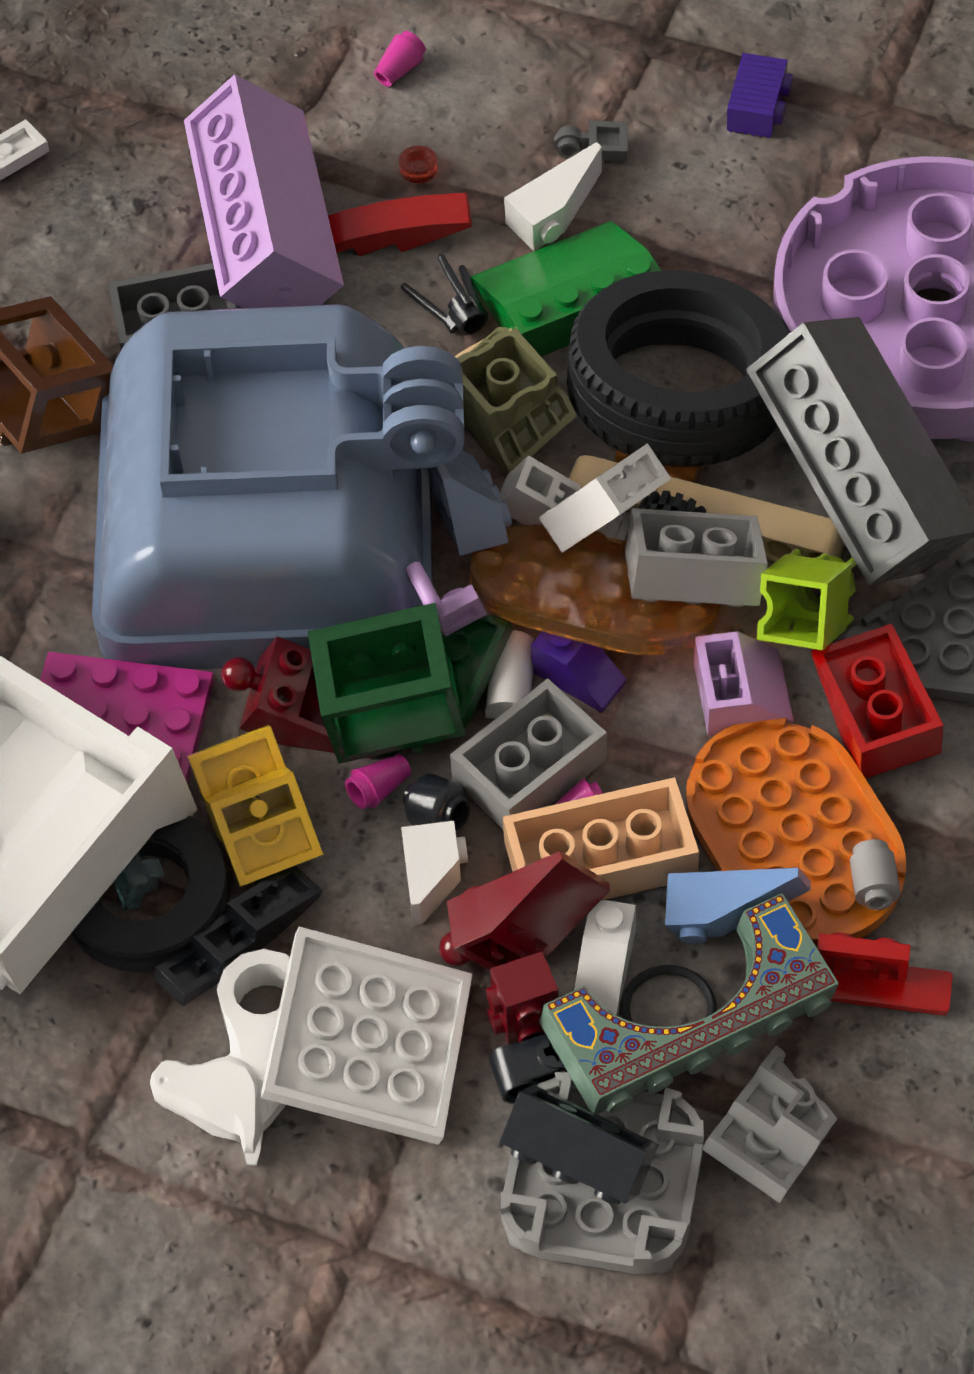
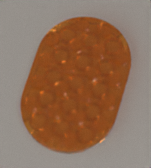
[469,524,721,655]

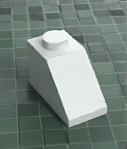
[401,821,468,926]

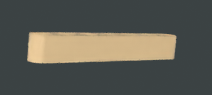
[569,455,845,562]

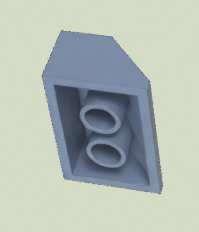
[430,450,512,556]

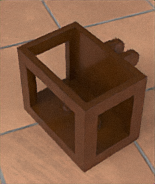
[0,296,114,454]

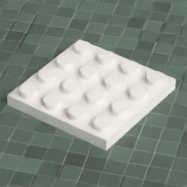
[260,926,472,1145]

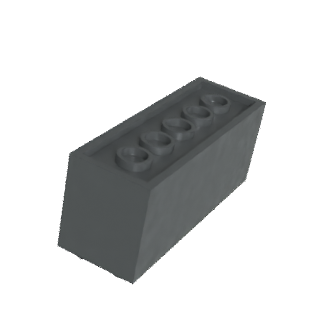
[746,317,974,585]

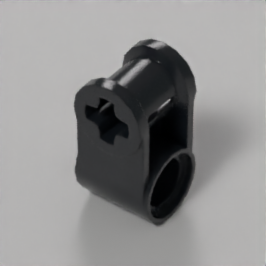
[489,1034,567,1104]

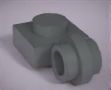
[554,120,628,162]

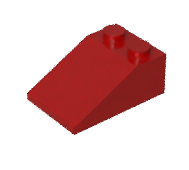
[811,624,943,779]

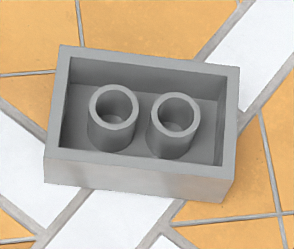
[625,508,768,607]
[450,679,607,830]

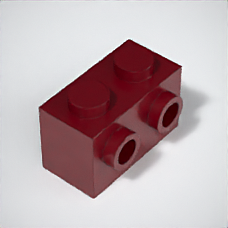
[485,951,559,1044]

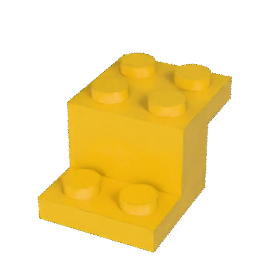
[187,725,323,887]

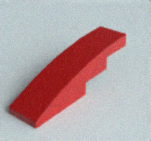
[328,193,472,256]

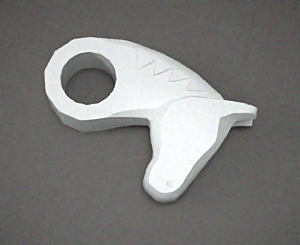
[150,949,290,1166]

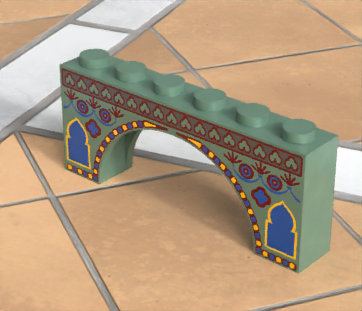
[539,893,839,1114]

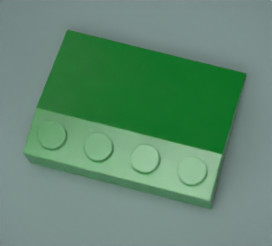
[471,221,661,356]

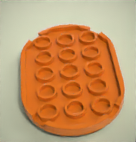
[686,718,906,947]

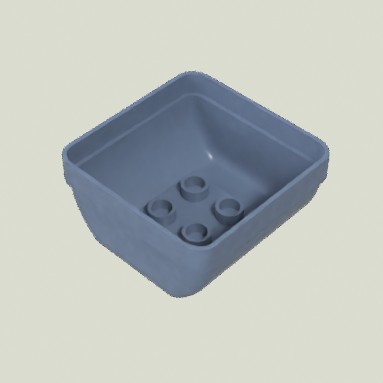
[92,304,464,669]

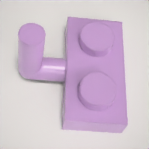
[406,562,487,636]

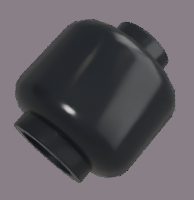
[403,773,470,830]

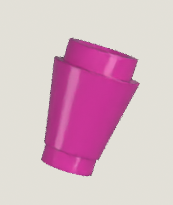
[373,31,426,87]
[345,754,411,809]

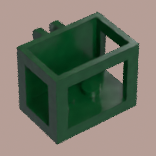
[308,603,466,764]

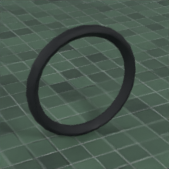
[621,965,717,1022]

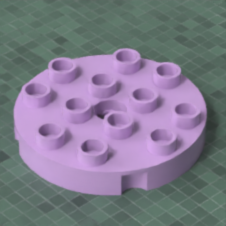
[773,156,974,442]

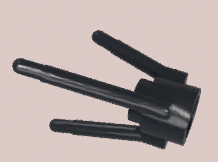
[401,254,488,335]

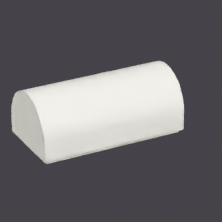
[485,630,534,718]

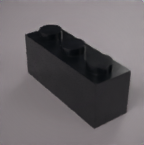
[499,1085,659,1205]

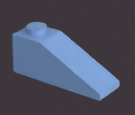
[665,868,811,944]

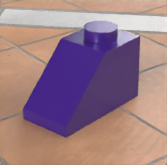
[531,615,626,713]

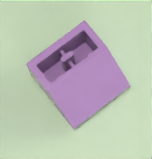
[694,631,794,737]

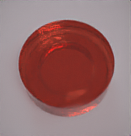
[399,145,438,184]

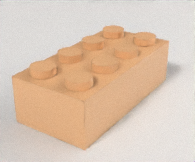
[503,777,699,900]

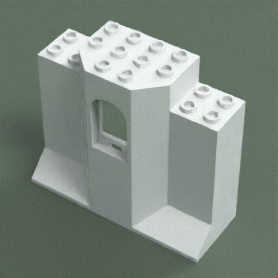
[0,656,198,994]

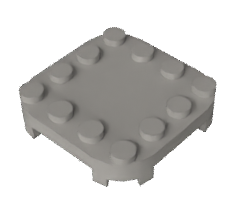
[501,1072,704,1274]

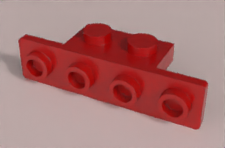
[817,932,953,1016]

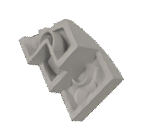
[702,1046,837,1203]

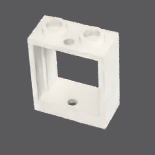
[538,443,671,552]

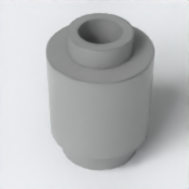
[850,839,900,910]

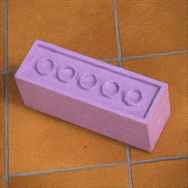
[184,74,344,308]

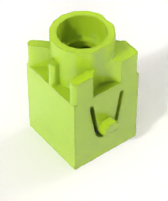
[757,549,857,650]

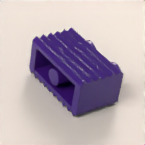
[727,53,793,138]

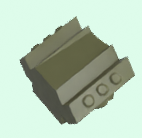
[458,327,577,474]

